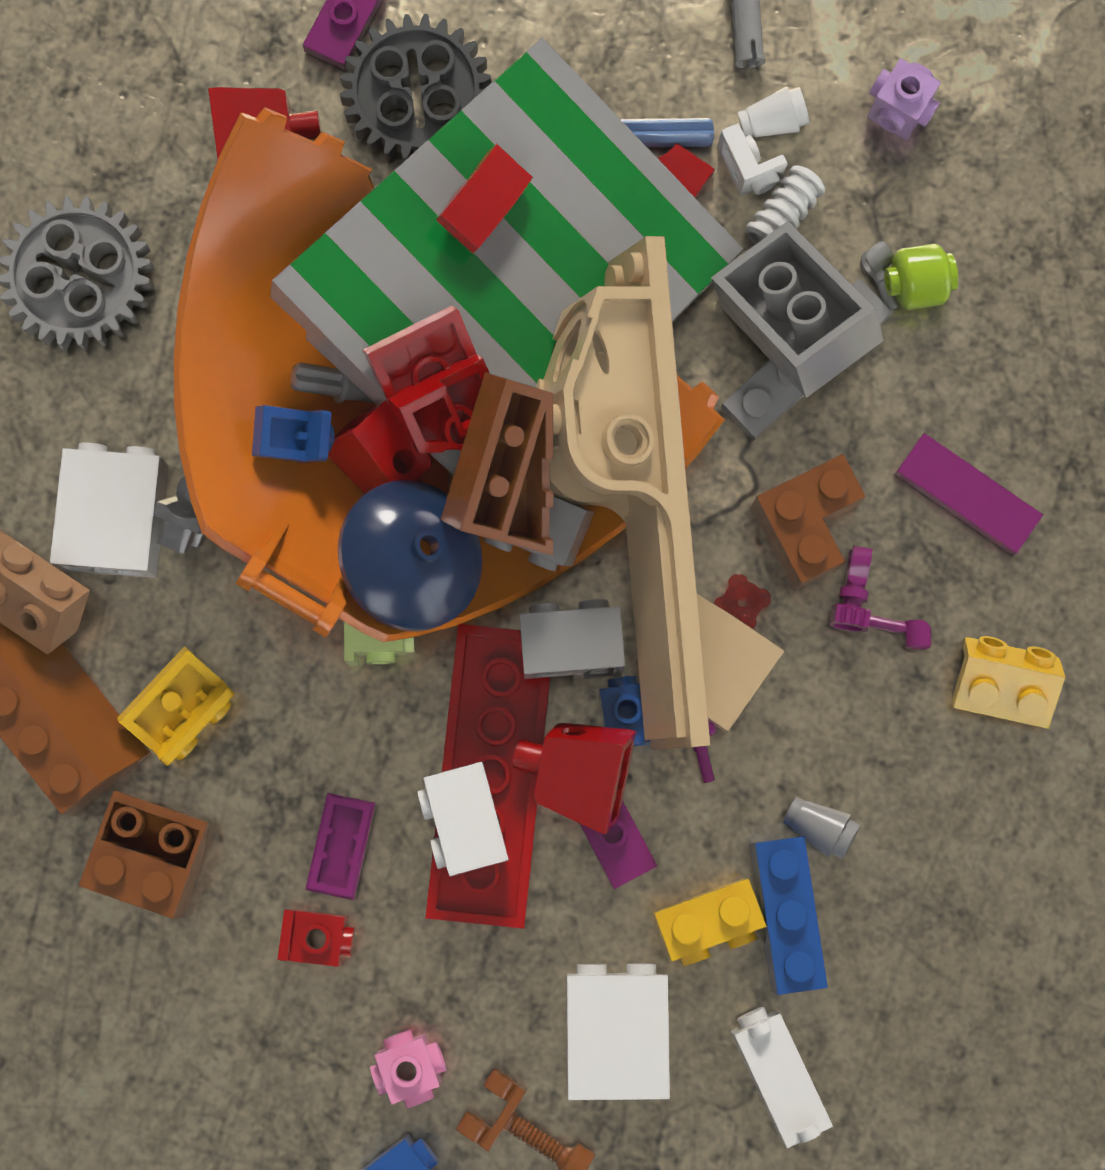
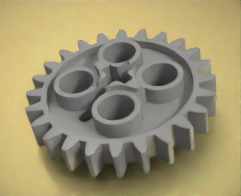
[0,196,155,351]

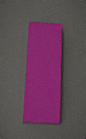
[895,433,1043,556]

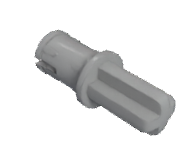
[291,363,375,404]

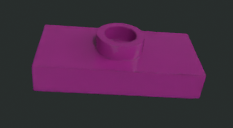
[302,0,383,71]
[305,793,377,900]
[579,801,657,889]

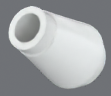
[737,86,810,138]

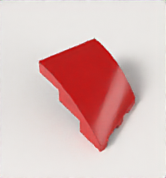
[363,305,489,453]

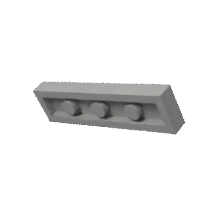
[721,279,893,442]

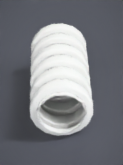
[745,166,825,245]

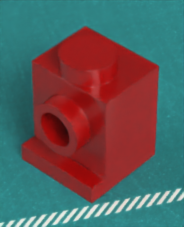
[277,909,355,967]

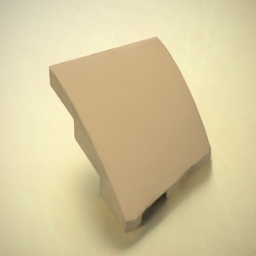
[697,594,784,733]

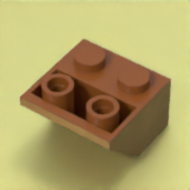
[78,790,209,919]

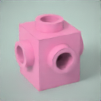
[370,1029,447,1108]

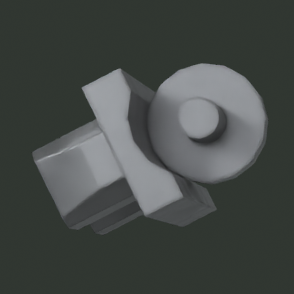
[153,476,206,554]

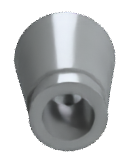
[783,797,861,860]

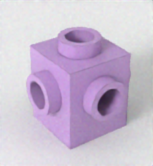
[867,58,941,141]

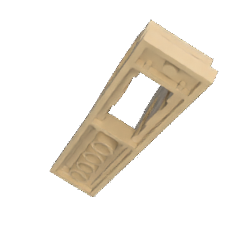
[536,236,710,750]

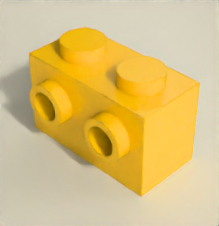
[651,879,767,967]

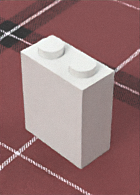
[50,443,168,578]
[566,963,670,1100]

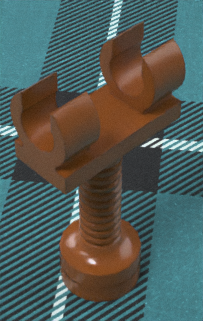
[456,1068,595,1170]

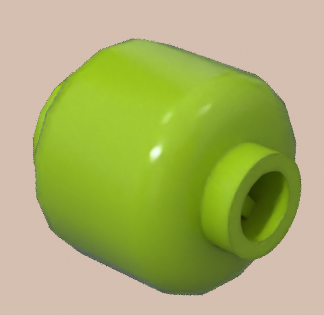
[884,244,958,310]

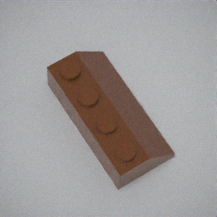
[0,623,151,816]

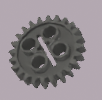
[340,14,492,162]

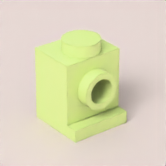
[344,622,416,666]

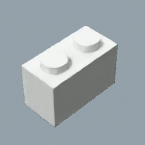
[418,762,509,876]

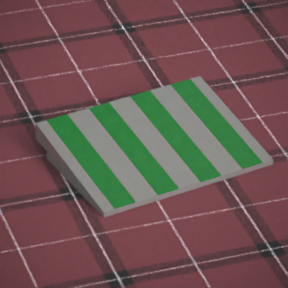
[270,38,743,475]

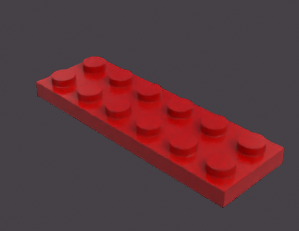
[425,624,551,929]

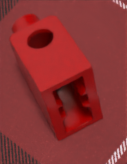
[208,87,322,159]
[328,400,432,494]
[513,723,636,834]

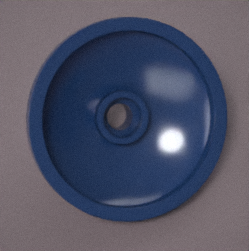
[338,480,482,631]

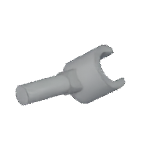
[860,241,897,310]

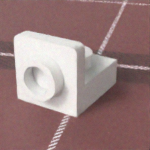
[717,123,788,196]

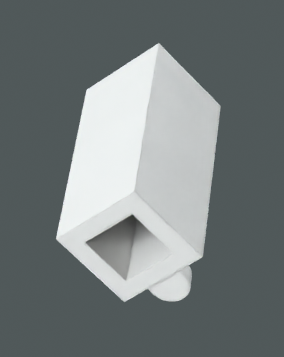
[730,1007,833,1149]

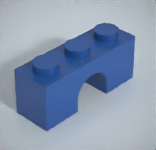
[749,836,828,995]

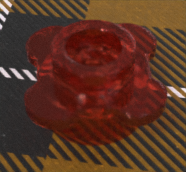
[714,574,771,629]

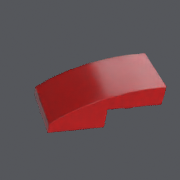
[436,144,533,253]

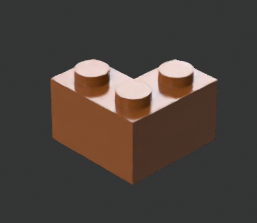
[751,454,866,591]

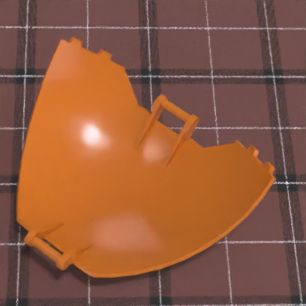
[174,108,725,642]

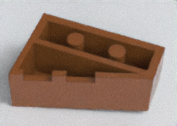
[440,372,553,555]

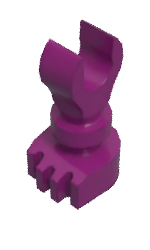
[829,545,872,632]

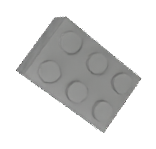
[711,221,884,398]

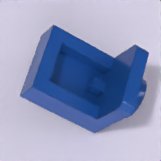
[252,405,334,463]

